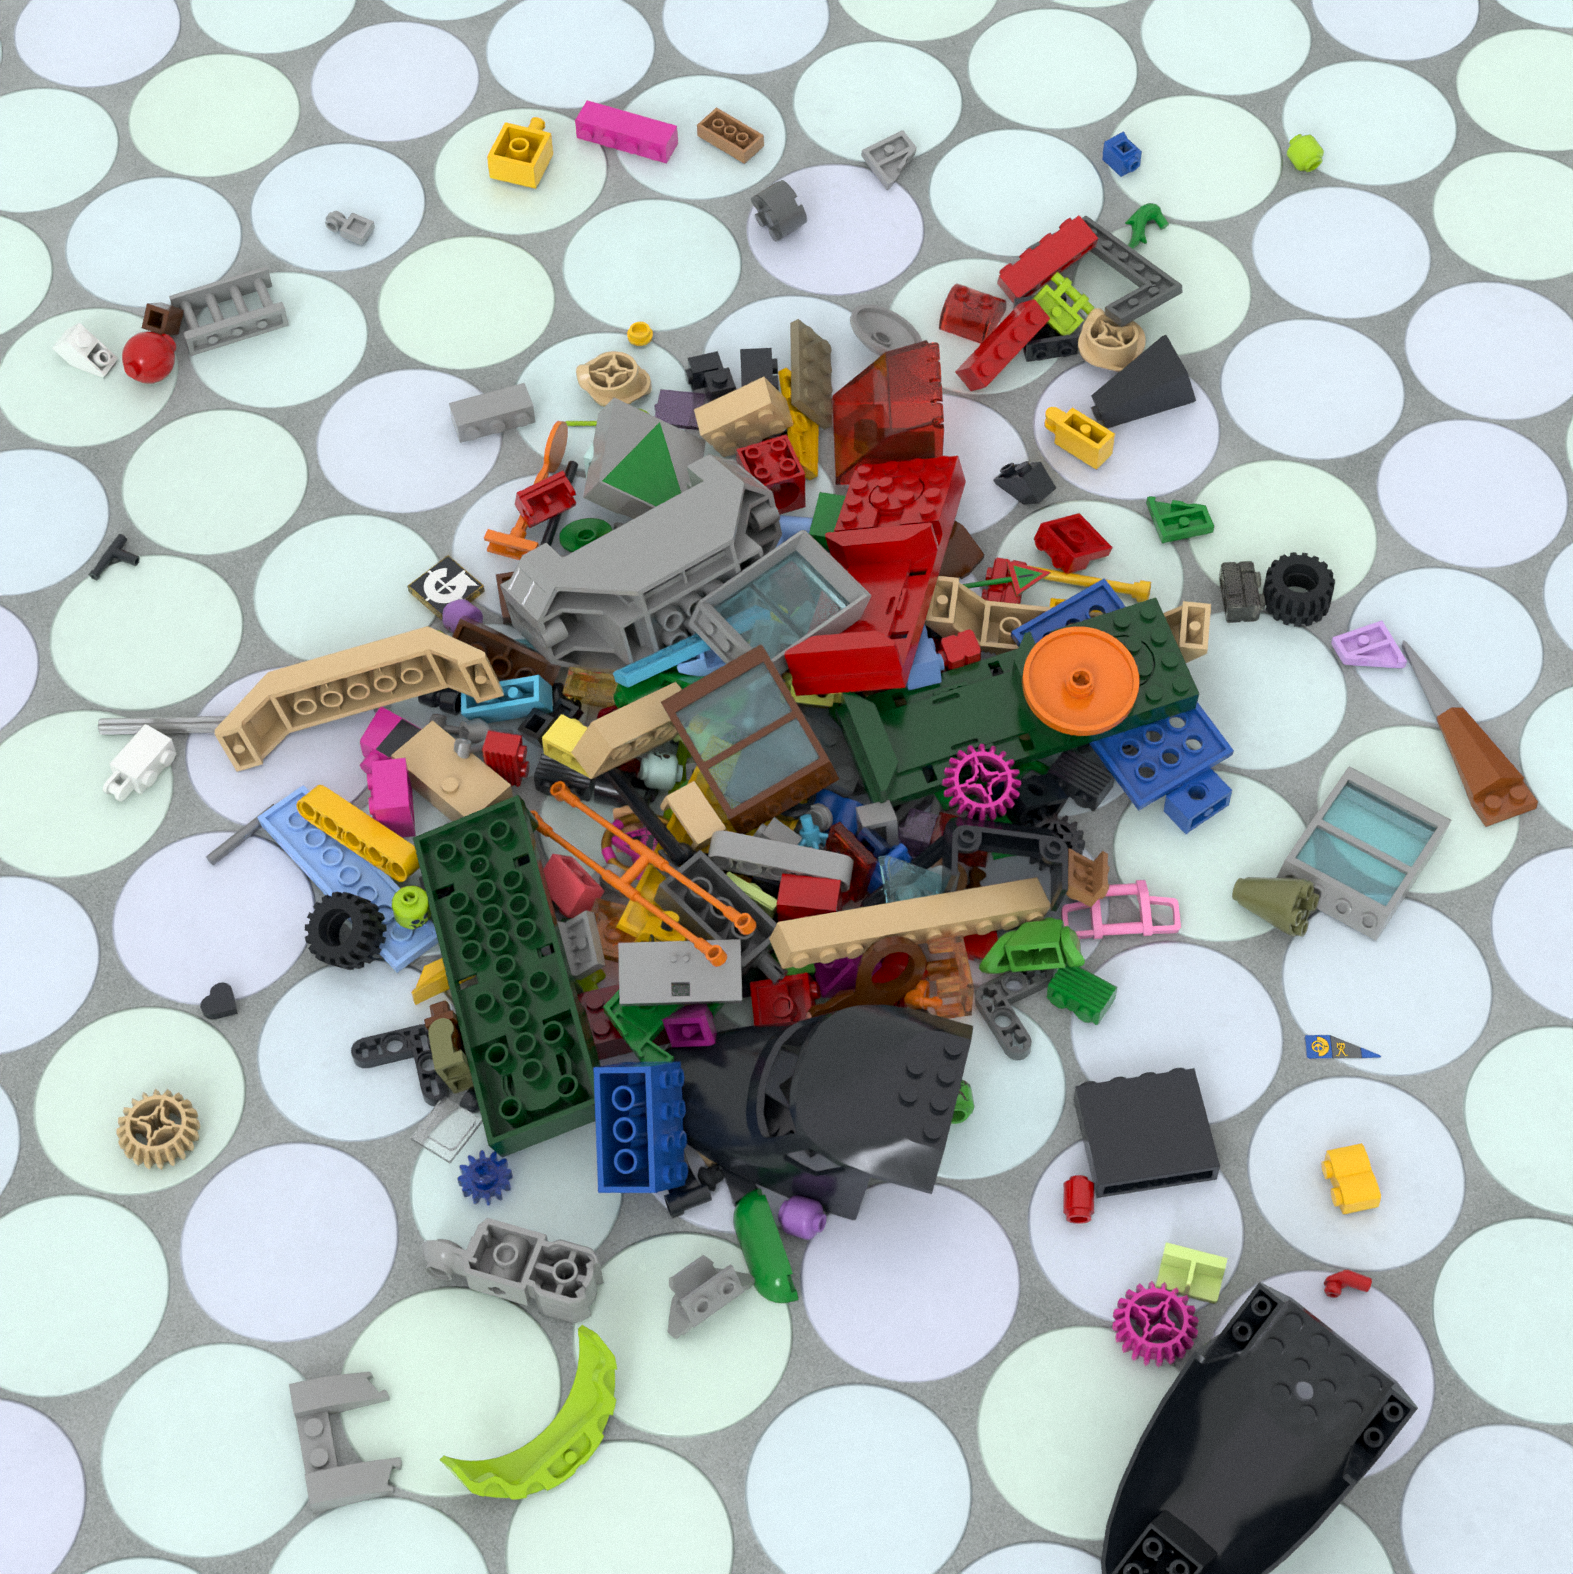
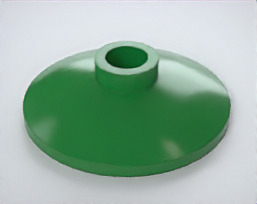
[559,518,613,552]

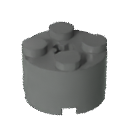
[751,180,807,242]

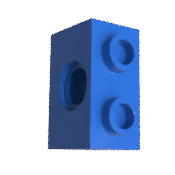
[1163,768,1232,834]

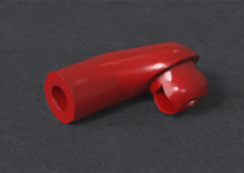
[1324,1270,1372,1298]

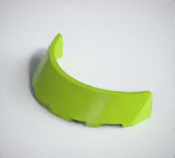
[439,1325,617,1500]

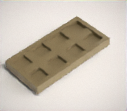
[790,319,833,430]

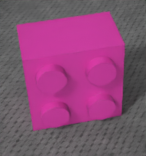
[367,758,416,838]

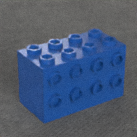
[594,1061,688,1193]

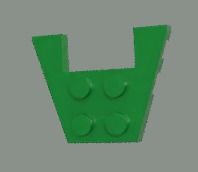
[603,984,726,1062]

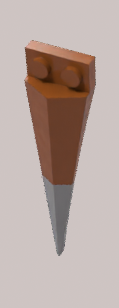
[1402,640,1538,827]

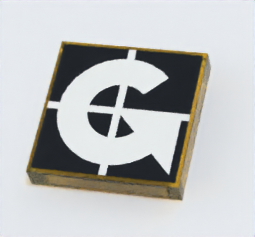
[407,555,485,621]

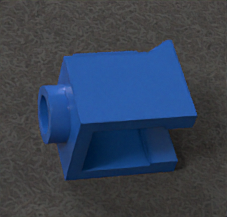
[1102,131,1142,177]

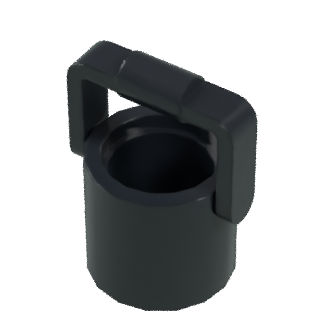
[594,770,659,808]

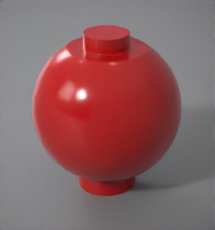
[122,331,176,384]

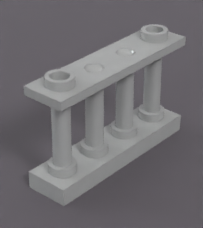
[169,266,289,356]

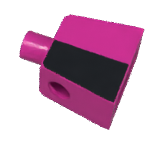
[360,707,422,774]

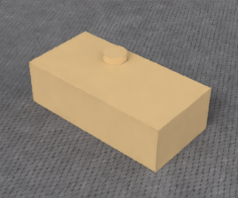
[571,682,686,779]
[391,720,513,821]

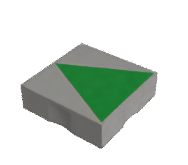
[583,397,706,519]

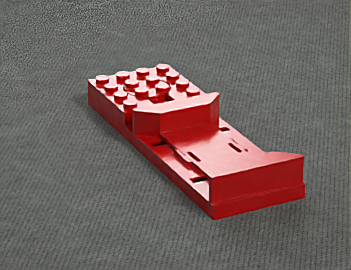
[784,456,966,696]

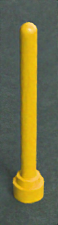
[1027,565,1151,602]

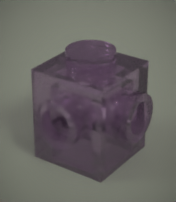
[898,808,938,857]

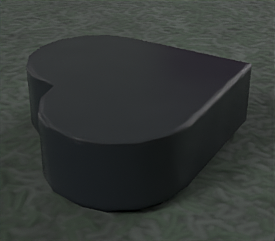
[200,982,238,1020]

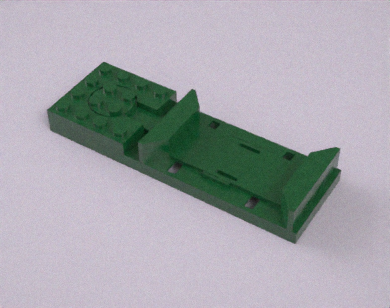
[835,597,1199,807]
[413,794,601,1158]

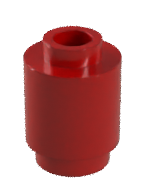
[1063,1175,1094,1224]

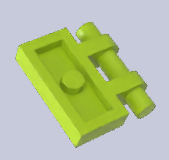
[1033,272,1095,336]

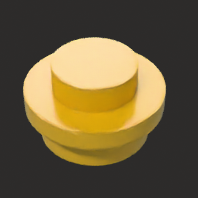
[627,322,653,346]

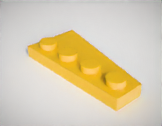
[778,368,819,481]

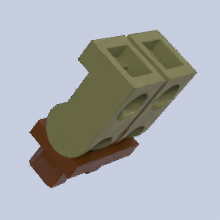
[424,1001,474,1094]

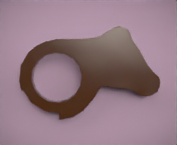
[806,936,926,1019]

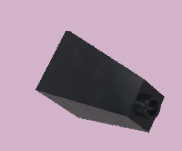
[1091,335,1196,428]

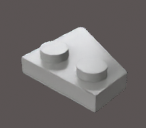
[861,130,916,190]

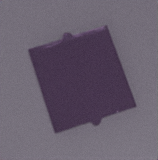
[654,389,705,430]

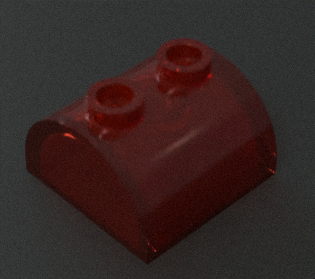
[939,283,1007,344]

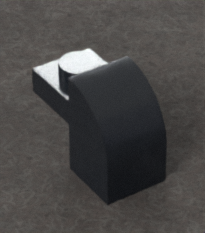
[517,697,584,749]

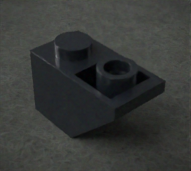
[993,461,1056,505]

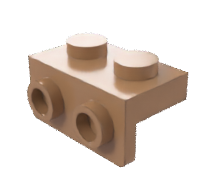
[1066,848,1110,907]

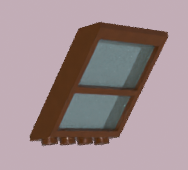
[661,644,839,835]

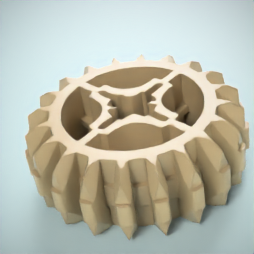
[116,1089,201,1170]

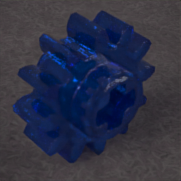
[457,1150,513,1206]

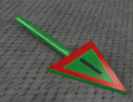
[963,560,1051,597]

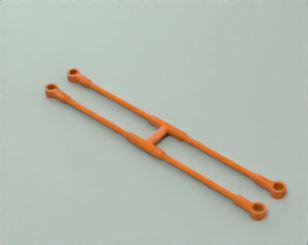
[530,781,756,967]

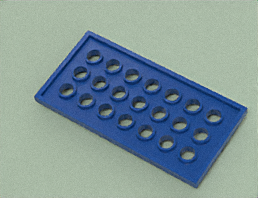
[1011,578,1234,811]

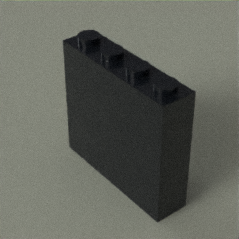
[1073,1068,1220,1198]

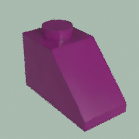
[662,1004,717,1047]

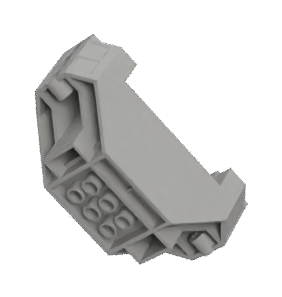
[500,454,782,673]

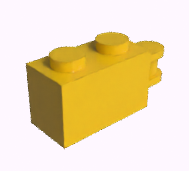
[1044,407,1115,470]

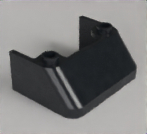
[941,817,1068,912]

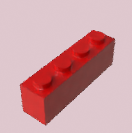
[997,215,1098,304]
[955,299,1050,391]

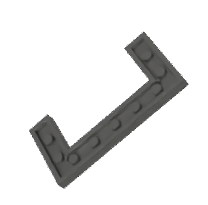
[1026,216,1183,327]

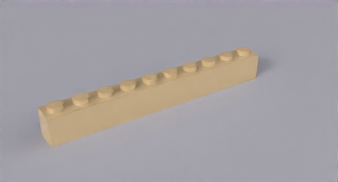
[769,877,1051,969]

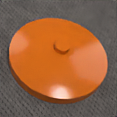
[1022,627,1139,736]

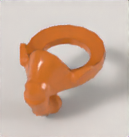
[904,980,943,1010]

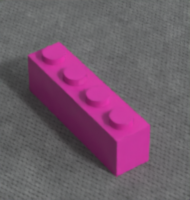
[575,100,678,164]

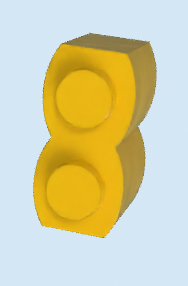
[1321,1143,1381,1215]

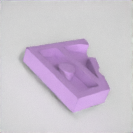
[1331,621,1407,669]

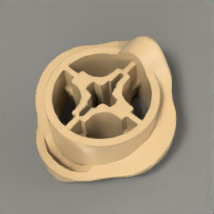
[1078,308,1146,373]
[576,351,652,407]

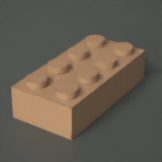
[697,107,764,164]

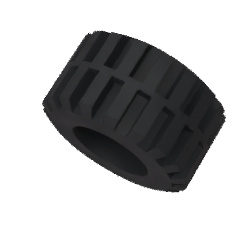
[1262,552,1335,627]
[304,892,387,970]

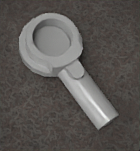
[794,803,833,834]

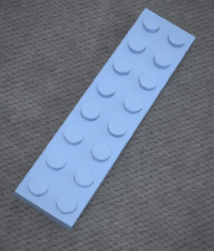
[257,785,438,973]

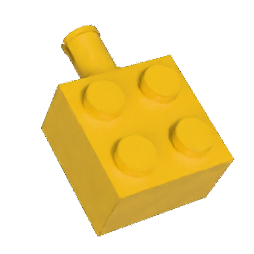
[487,117,553,189]

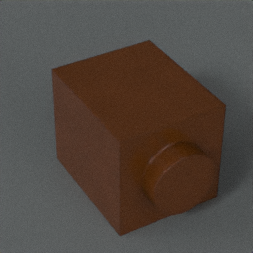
[142,302,184,335]

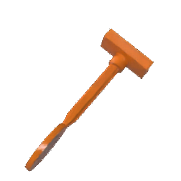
[484,421,568,560]

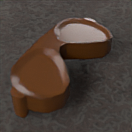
[966,866,986,889]

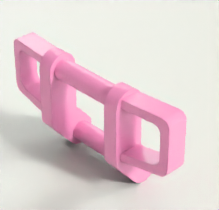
[1061,880,1181,939]

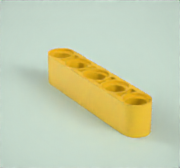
[296,785,420,882]

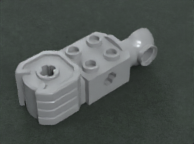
[422,1218,604,1323]

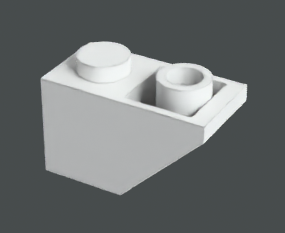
[52,323,118,377]

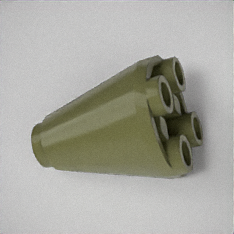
[1232,877,1319,937]

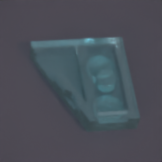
[879,855,942,903]

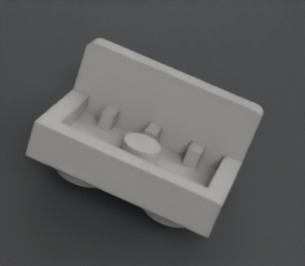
[557,910,606,980]

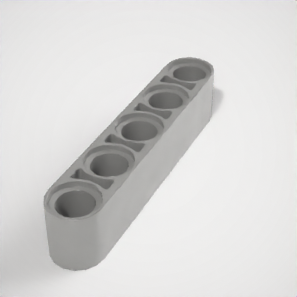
[708,830,854,893]

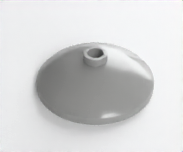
[850,304,922,360]

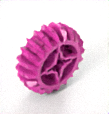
[942,744,1021,821]
[1112,1281,1199,1368]

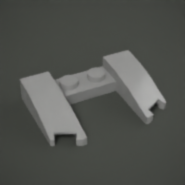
[289,1372,402,1513]

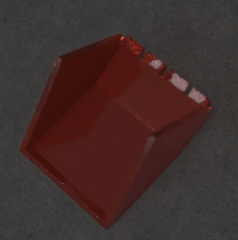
[832,340,944,485]

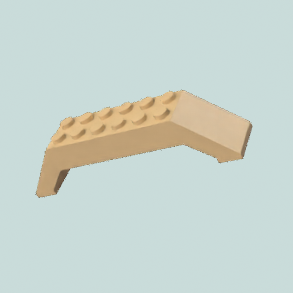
[925,576,1211,663]
[215,626,504,772]

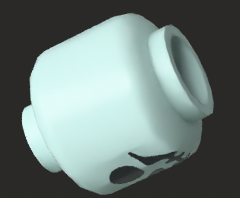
[639,752,683,790]

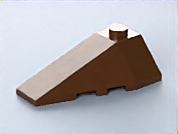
[914,521,985,580]
[452,615,562,687]

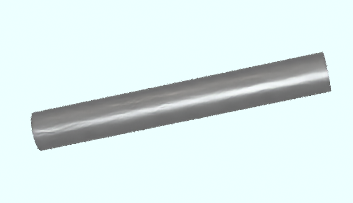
[206,804,274,865]

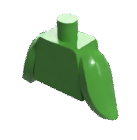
[979,917,1085,974]

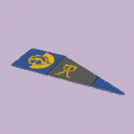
[1305,1035,1381,1059]

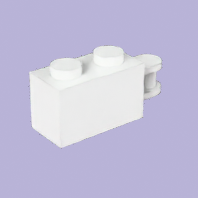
[103,724,177,802]

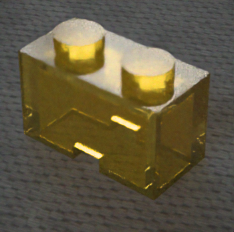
[563,666,618,708]

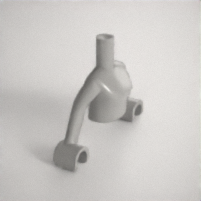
[429,714,513,759]

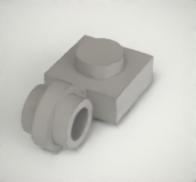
[325,211,375,245]

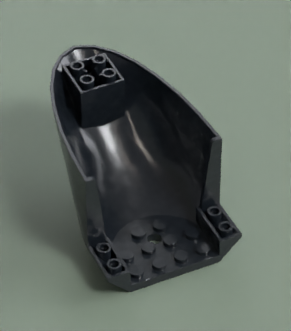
[1101,1282,1418,1574]

